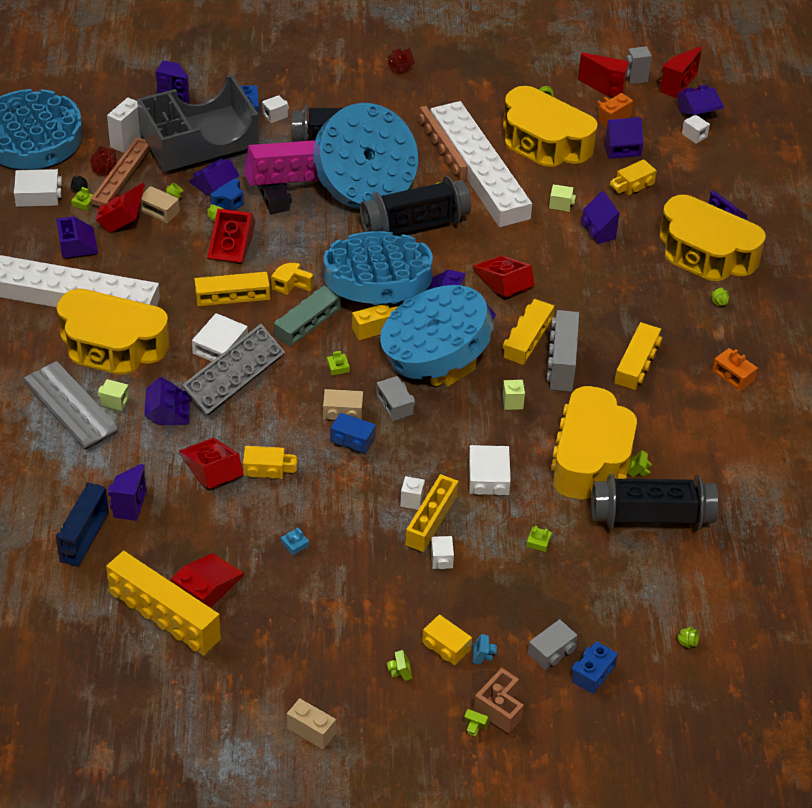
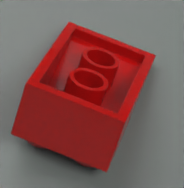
[660,46,702,99]
[578,52,629,97]
[95,183,145,233]
[207,209,255,263]
[472,255,535,297]
[179,437,244,489]
[171,553,244,608]

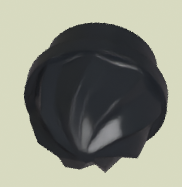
[70,176,88,193]

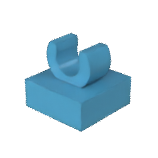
[281,527,309,555]
[472,634,497,665]

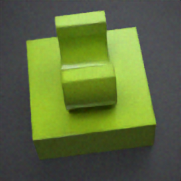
[71,187,93,211]
[327,351,350,375]
[627,450,652,477]
[526,526,552,552]
[387,650,413,681]
[464,709,489,737]

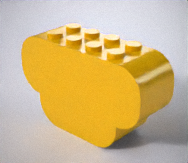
[503,86,598,167]
[659,195,766,281]
[57,289,170,375]
[551,386,637,499]

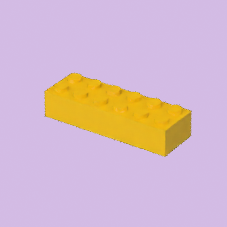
[106,550,221,655]

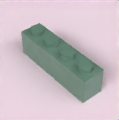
[274,285,340,347]

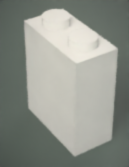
[107,98,143,153]
[14,169,62,207]
[192,313,248,362]
[469,445,510,495]

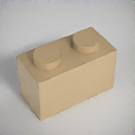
[139,186,180,224]
[323,389,363,420]
[287,698,336,749]

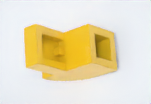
[271,263,314,295]

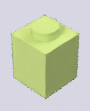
[549,184,576,212]
[98,379,130,411]
[502,380,525,410]

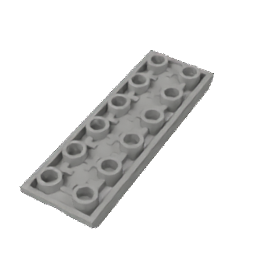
[182,324,285,415]
[22,361,118,448]

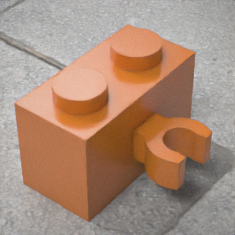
[597,93,633,128]
[712,348,758,392]

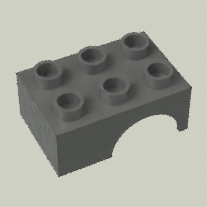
[137,74,259,172]

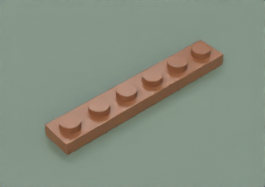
[418,106,467,180]
[91,137,150,207]

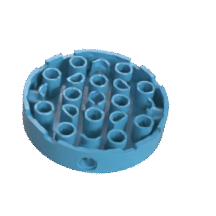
[0,89,83,169]
[313,103,418,209]
[324,231,433,305]
[380,285,494,379]

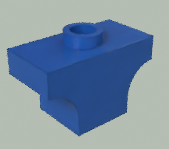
[210,178,244,211]

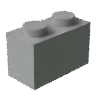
[625,46,652,84]
[376,376,415,421]
[528,619,578,670]

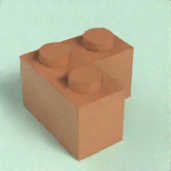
[474,668,524,734]

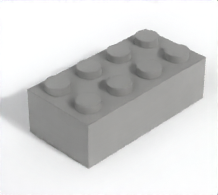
[547,310,579,392]

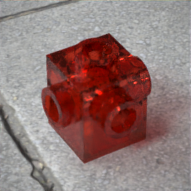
[388,48,415,73]
[90,146,117,176]

